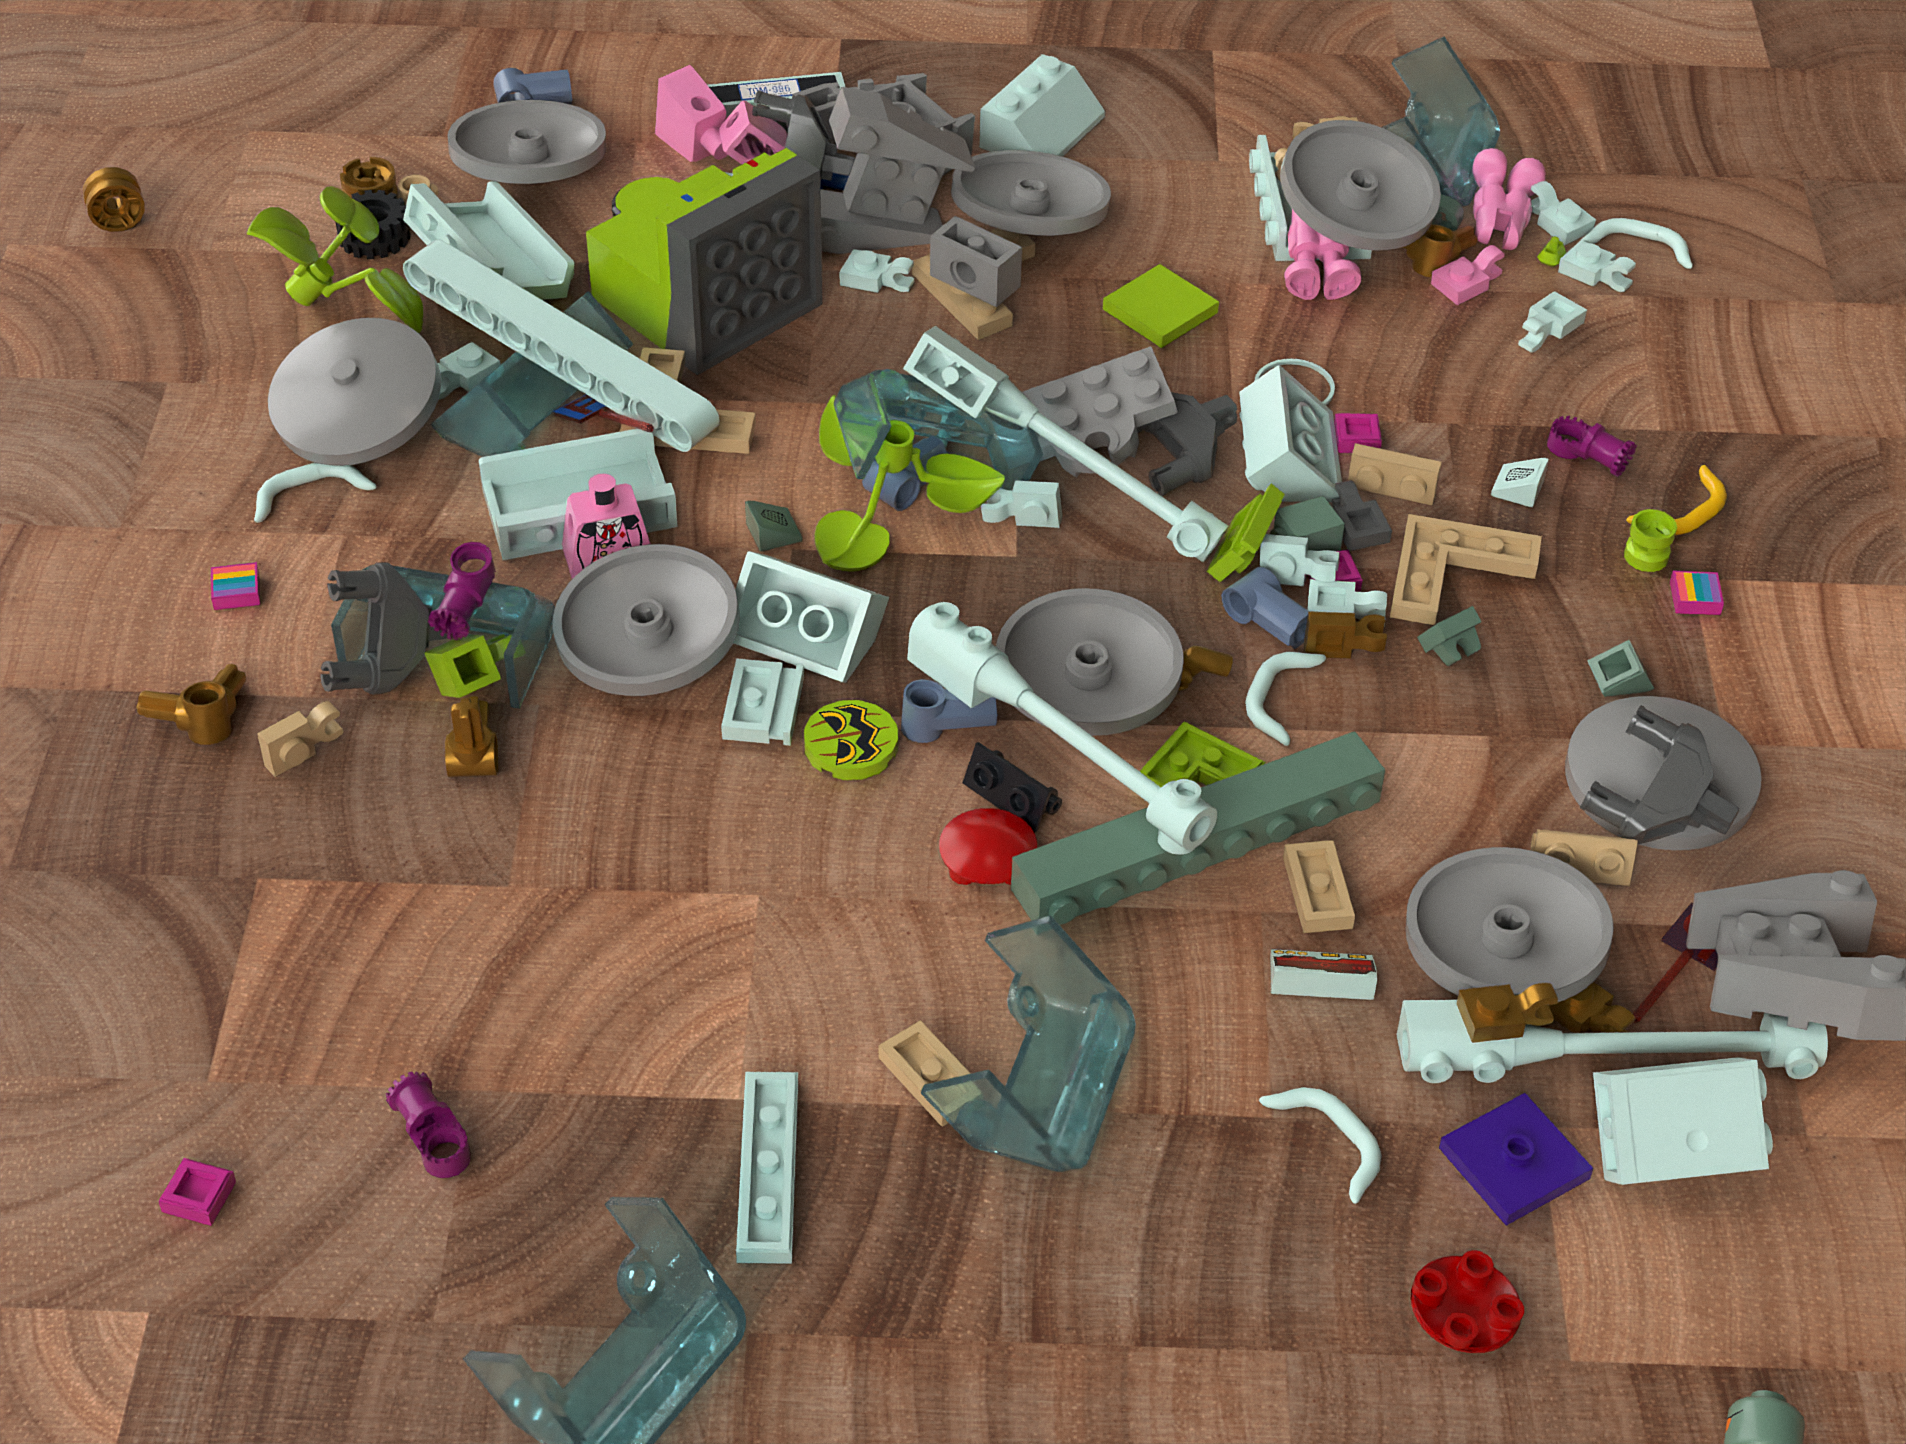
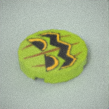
[804,700,898,780]

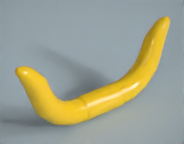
[1627,465,1727,536]

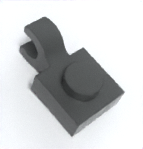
[1332,480,1392,551]

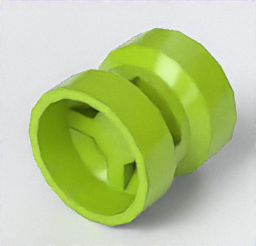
[1624,509,1677,572]

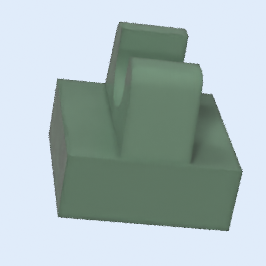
[1417,606,1482,666]

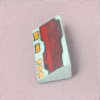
[1270,949,1377,1000]

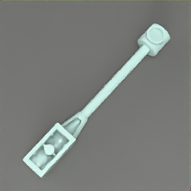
[903,326,1229,563]
[907,602,1217,855]
[1397,1000,1828,1083]

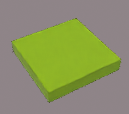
[1103,264,1219,348]

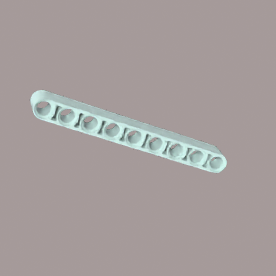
[403,239,720,452]

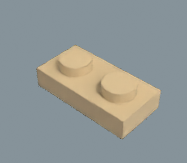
[1348,443,1442,505]
[1283,840,1355,933]
[879,1020,985,1127]

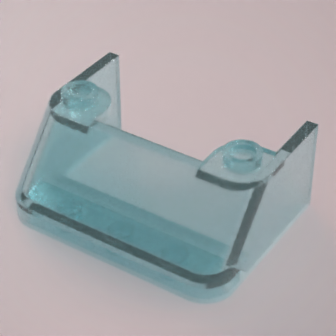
[1381,36,1500,208]
[430,291,633,457]
[834,369,1044,490]
[331,564,555,709]
[921,915,1135,1172]
[463,1197,746,1444]

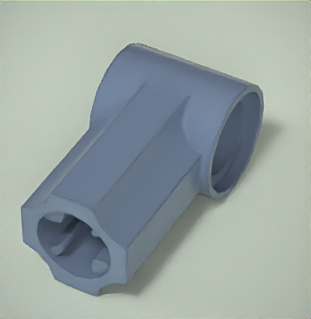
[493,68,572,104]
[862,435,949,511]
[1221,567,1309,649]
[901,679,997,743]

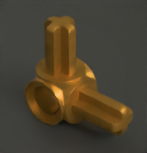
[1403,224,1478,278]
[137,664,246,745]
[445,696,498,777]

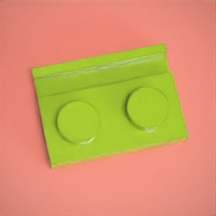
[1206,483,1285,582]

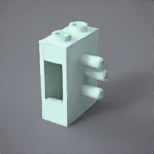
[1593,1058,1773,1185]

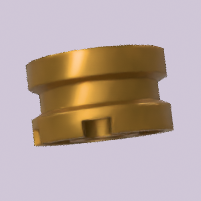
[339,156,398,198]
[83,167,145,232]

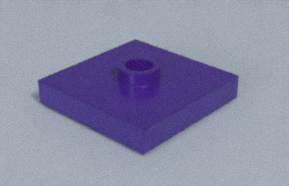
[1439,1093,1594,1226]

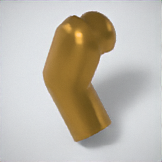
[1179,646,1233,690]

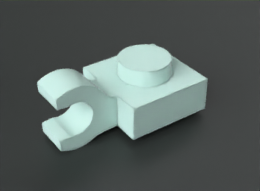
[1531,181,1596,246]
[1558,240,1636,292]
[839,249,915,293]
[1518,291,1587,353]
[438,342,501,400]
[981,481,1062,528]
[1260,534,1339,586]
[1307,579,1387,627]

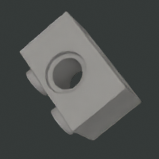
[930,216,1022,307]

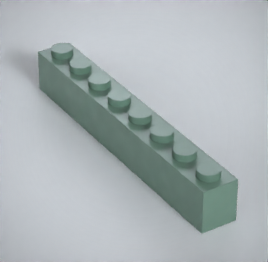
[1011,731,1385,931]

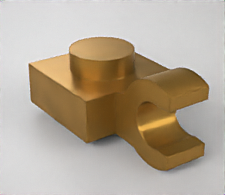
[1304,612,1387,659]
[1549,982,1635,1033]
[1457,983,1558,1043]

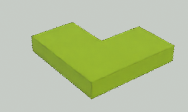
[1140,721,1266,787]

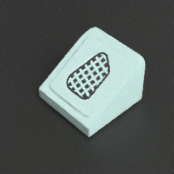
[1491,458,1549,508]

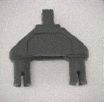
[752,90,856,181]
[1137,392,1237,497]
[320,562,453,695]
[1580,705,1739,844]

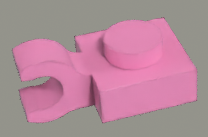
[1431,245,1505,305]

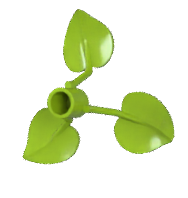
[247,186,423,333]
[814,395,1005,572]

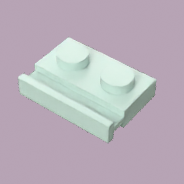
[721,658,804,746]

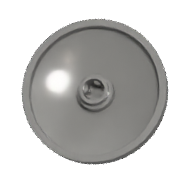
[448,100,607,184]
[1280,120,1441,251]
[951,150,1111,236]
[268,318,441,466]
[553,544,740,696]
[996,588,1184,736]
[1565,696,1761,850]
[1405,847,1613,1002]

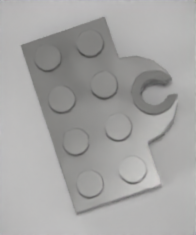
[994,346,1178,478]

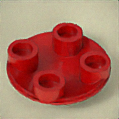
[939,808,1037,885]
[1410,1250,1524,1353]

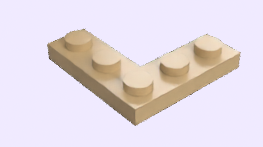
[912,228,1035,340]
[620,347,756,454]
[1390,514,1542,625]

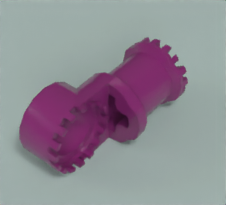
[1547,416,1637,477]
[428,542,496,640]
[386,1071,471,1178]

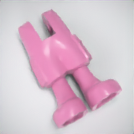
[1472,148,1546,250]
[1284,209,1361,300]

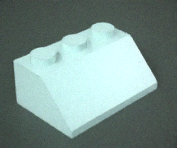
[979,54,1105,157]
[1239,365,1342,502]
[733,551,889,683]

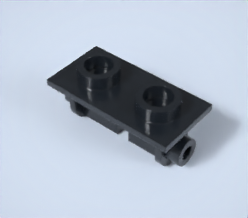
[962,742,1062,833]

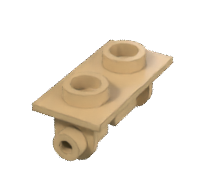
[1531,829,1638,886]

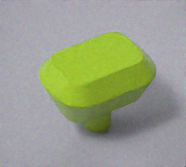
[1537,236,1566,267]

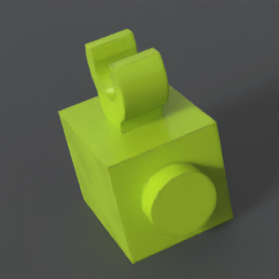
[424,634,519,698]

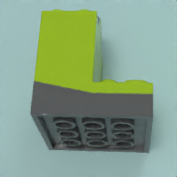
[586,148,823,375]

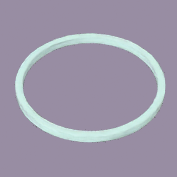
[1254,359,1335,406]

